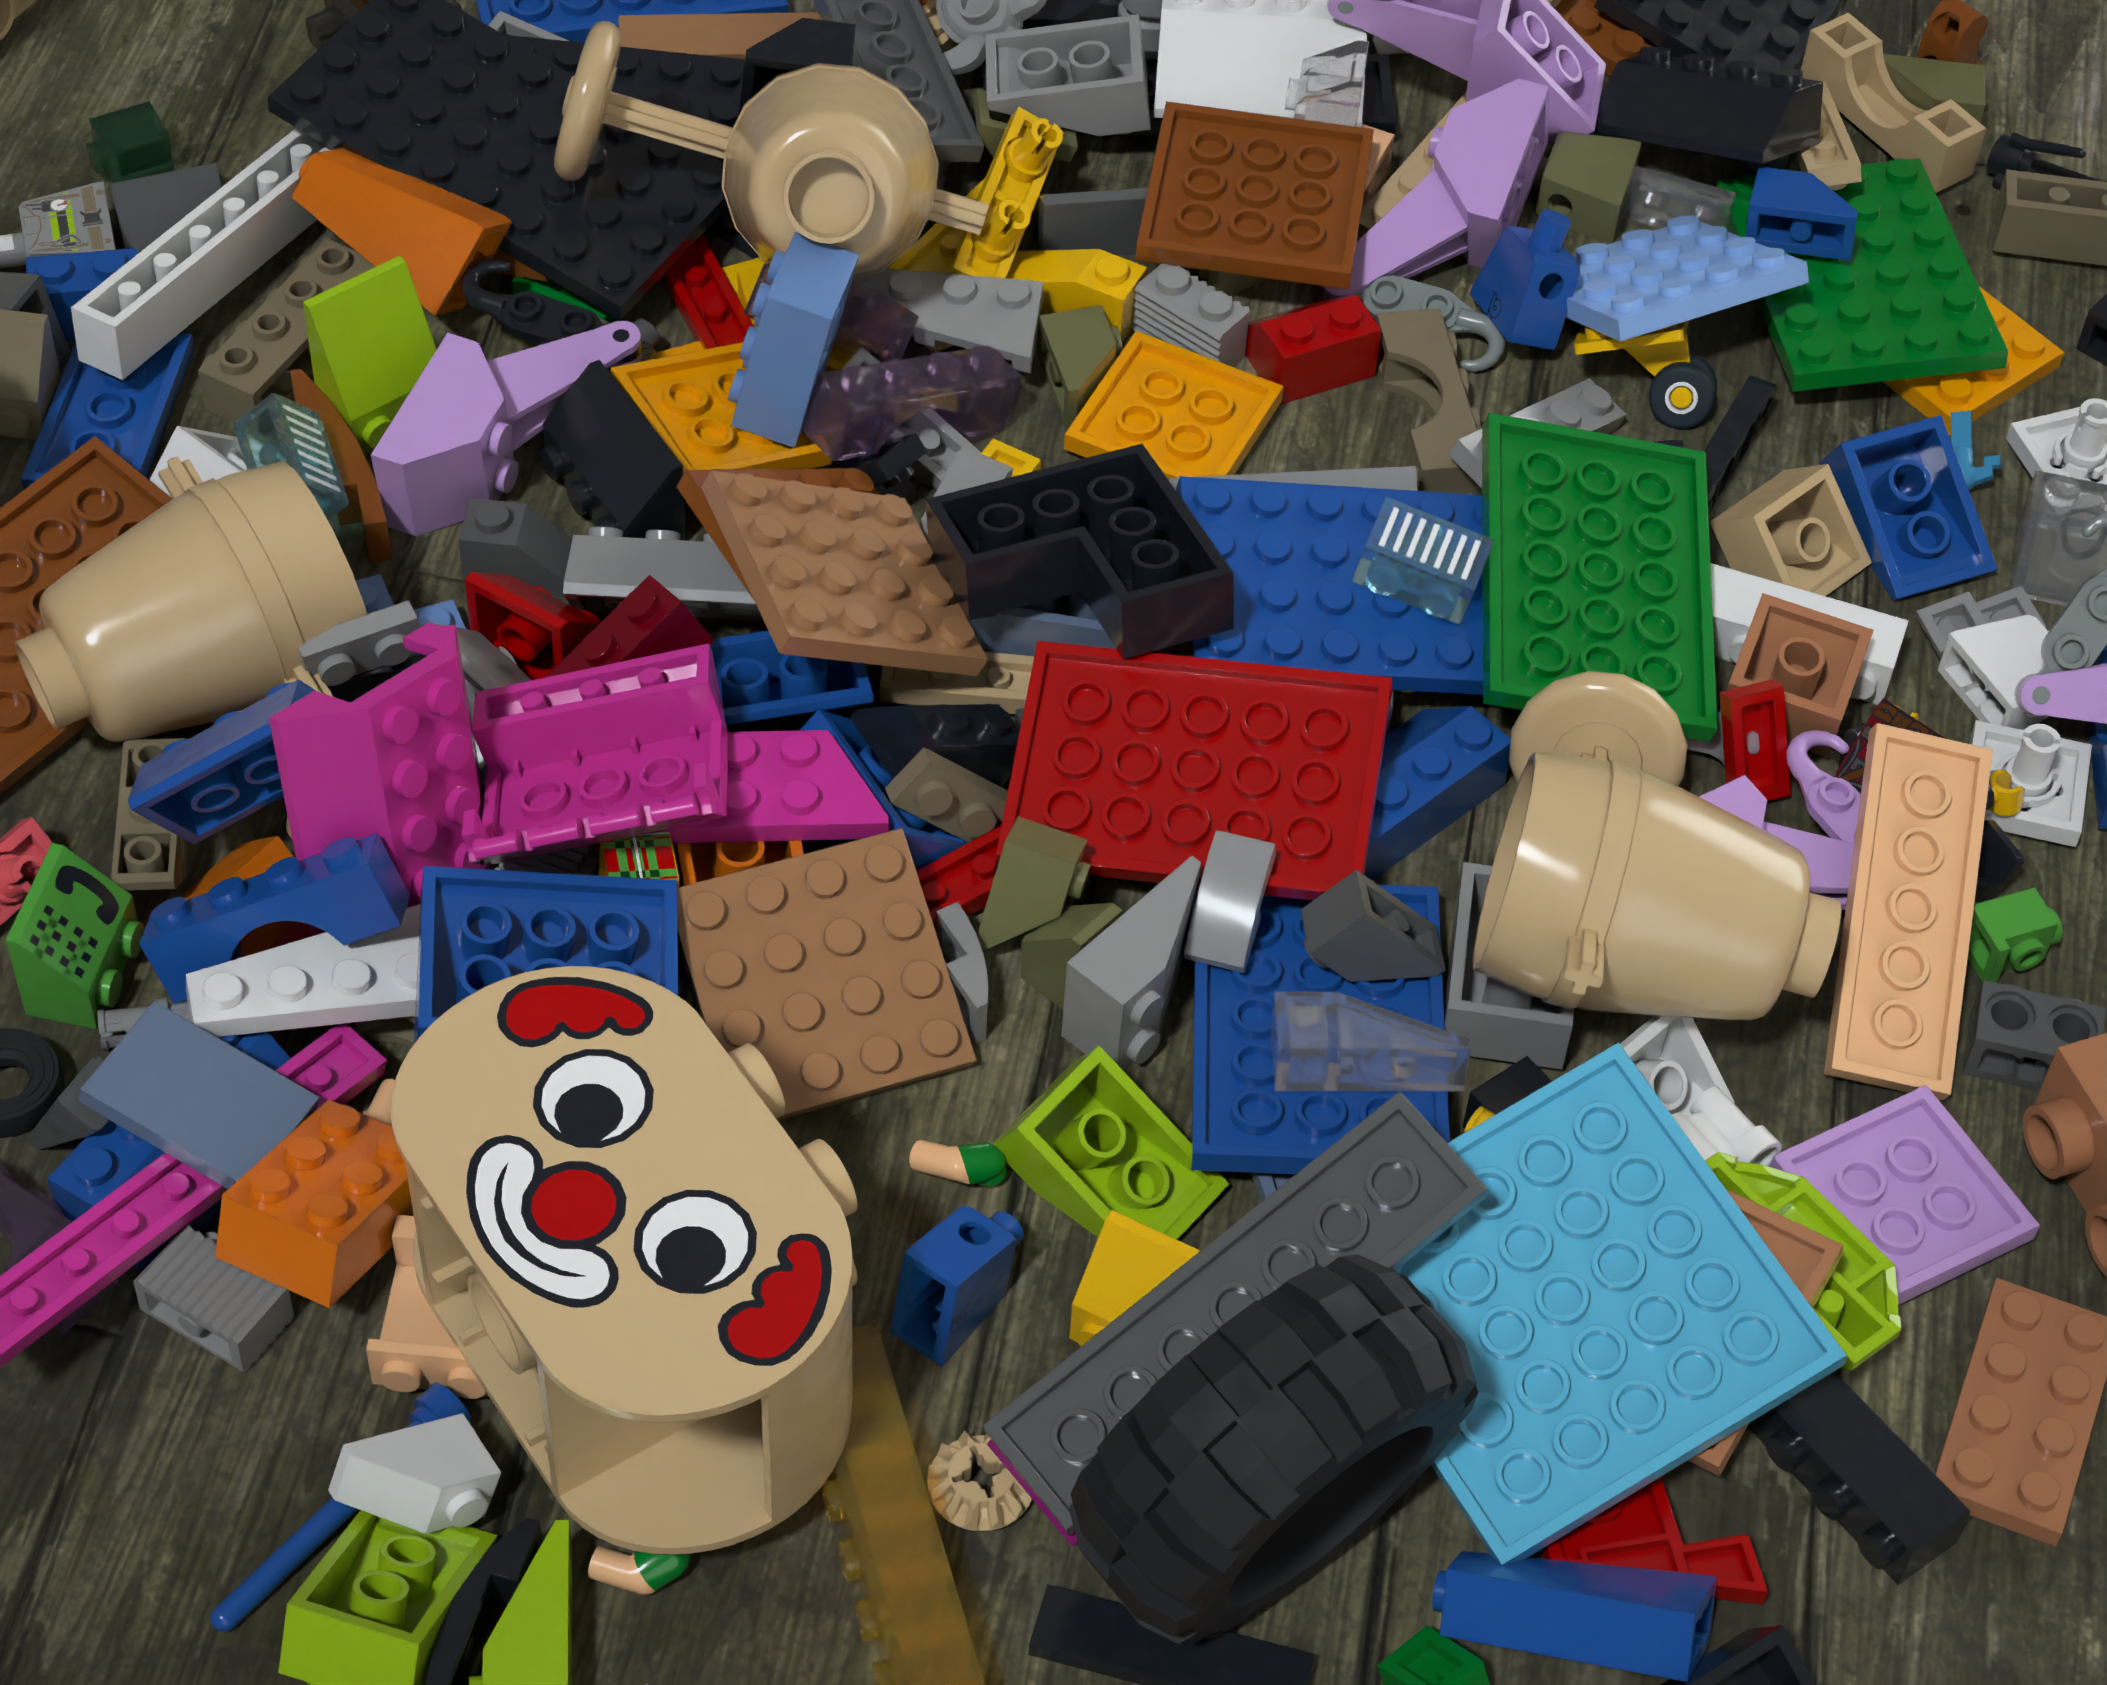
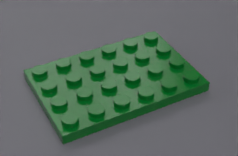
[1716,158,2008,392]
[1482,413,1718,742]

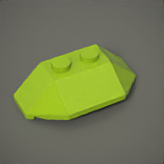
[1705,1152,1901,1371]

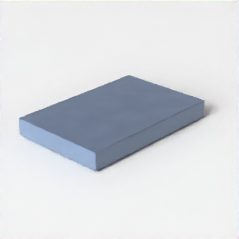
[78,1001,319,1189]

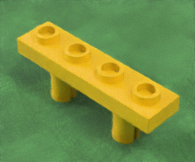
[947,107,1064,278]

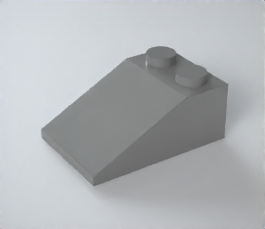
[985,14,1151,136]
[1061,856,1201,1071]

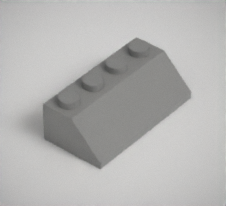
[563,527,765,623]

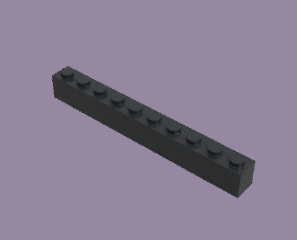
[1462,1056,1970,1585]

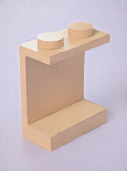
[366,1215,488,1399]

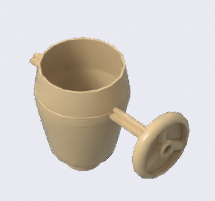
[554,21,989,280]
[14,456,367,839]
[1473,671,1841,1020]

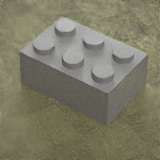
[1444,862,1574,1069]

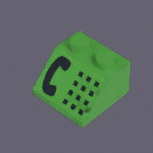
[5,843,144,1029]

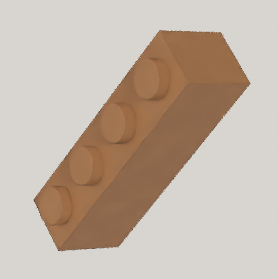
[619,12,821,59]

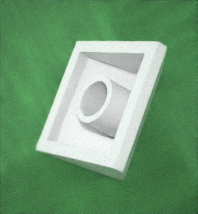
[1620,1015,1735,1115]

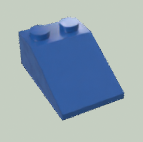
[1819,415,1998,602]

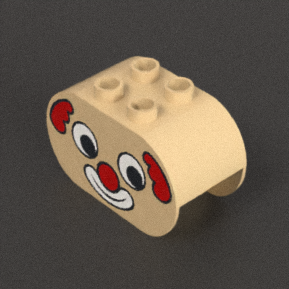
[390,966,858,1555]

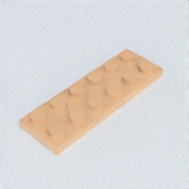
[1824,723,1993,1100]

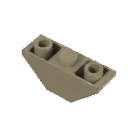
[111,738,189,891]

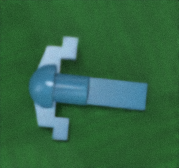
[1951,410,2002,490]

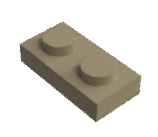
[885,747,1008,843]

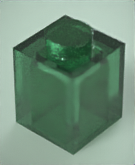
[86,101,174,184]

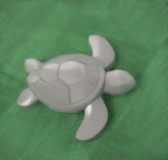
[924,0,1047,75]

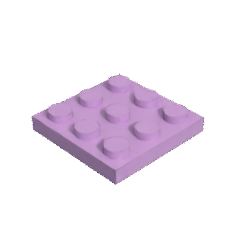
[1770,1085,2040,1305]

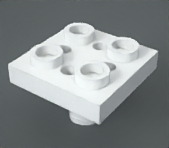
[2006,398,2107,515]
[1970,720,2092,847]

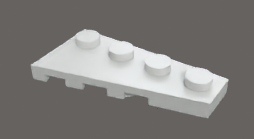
[186,904,421,1037]

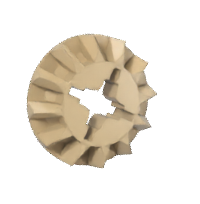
[927,1430,1032,1531]

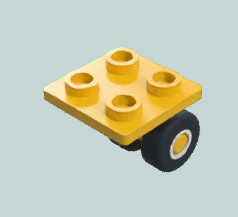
[1574,321,1717,429]

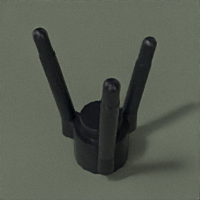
[1986,132,2102,189]

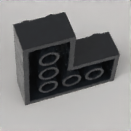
[925,444,1234,659]

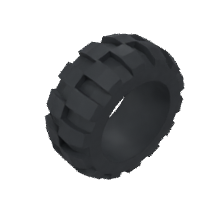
[1069,1255,1478,1645]

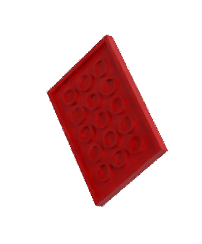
[996,641,1393,901]

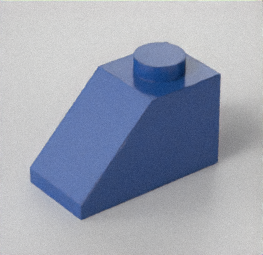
[1746,166,1858,261]

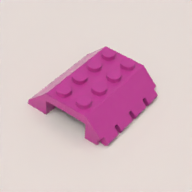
[269,622,492,936]
[461,643,728,865]

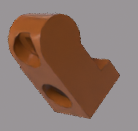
[1917,0,1988,65]

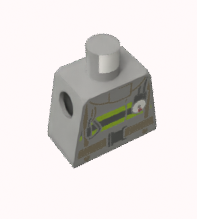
[0,181,116,269]

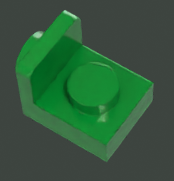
[1377,1625,1490,1685]

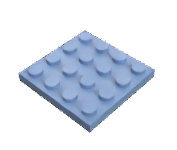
[1566,215,1809,342]

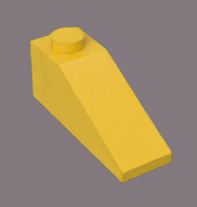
[1006,249,1147,344]

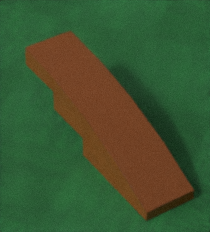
[290,369,392,563]

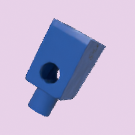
[1469,209,1580,350]
[890,1206,1024,1367]

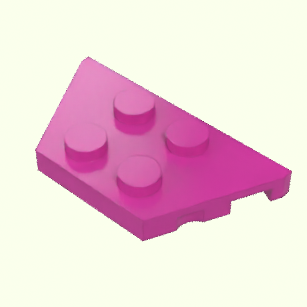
[651,730,889,843]

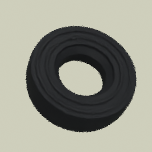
[0,1028,64,1138]

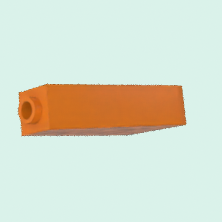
[291,148,512,316]

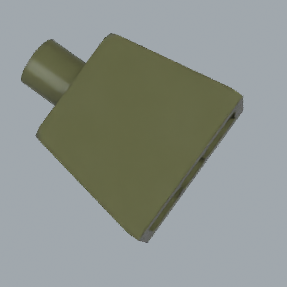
[1532,131,1642,244]

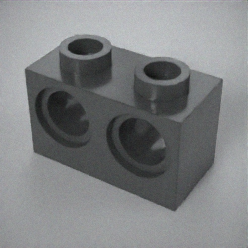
[1962,980,2106,1091]

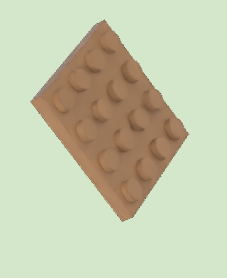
[701,470,988,676]
[677,828,977,1121]

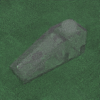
[1271,991,1471,1091]

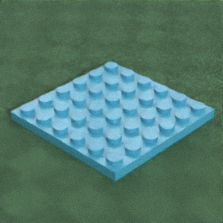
[1396,1042,1847,1565]

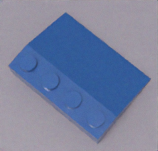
[414,866,678,1044]

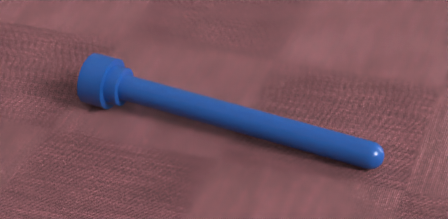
[210,1382,471,1632]

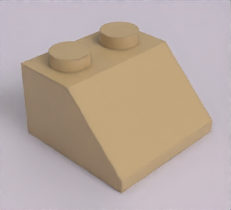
[1710,464,1872,596]

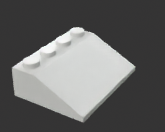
[1154,0,1367,127]

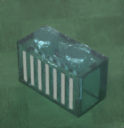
[233,392,349,520]
[1352,497,1494,625]

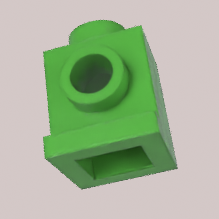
[1968,887,2063,983]

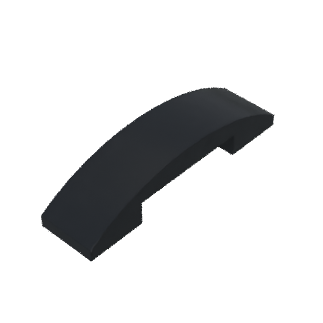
[426,1518,543,1685]

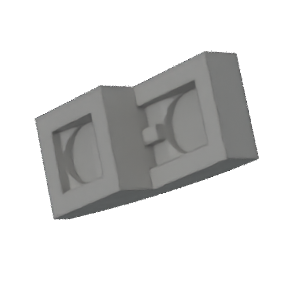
[1916,585,2046,659]
[1184,830,1276,973]
[936,902,989,1044]

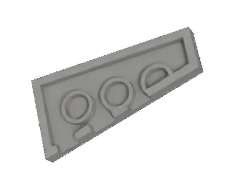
[840,268,1043,373]

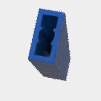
[1432,1551,1717,1682]

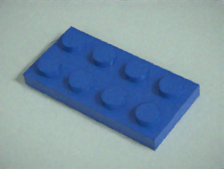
[21,333,194,490]

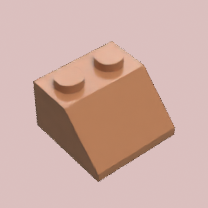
[1727,593,1874,758]

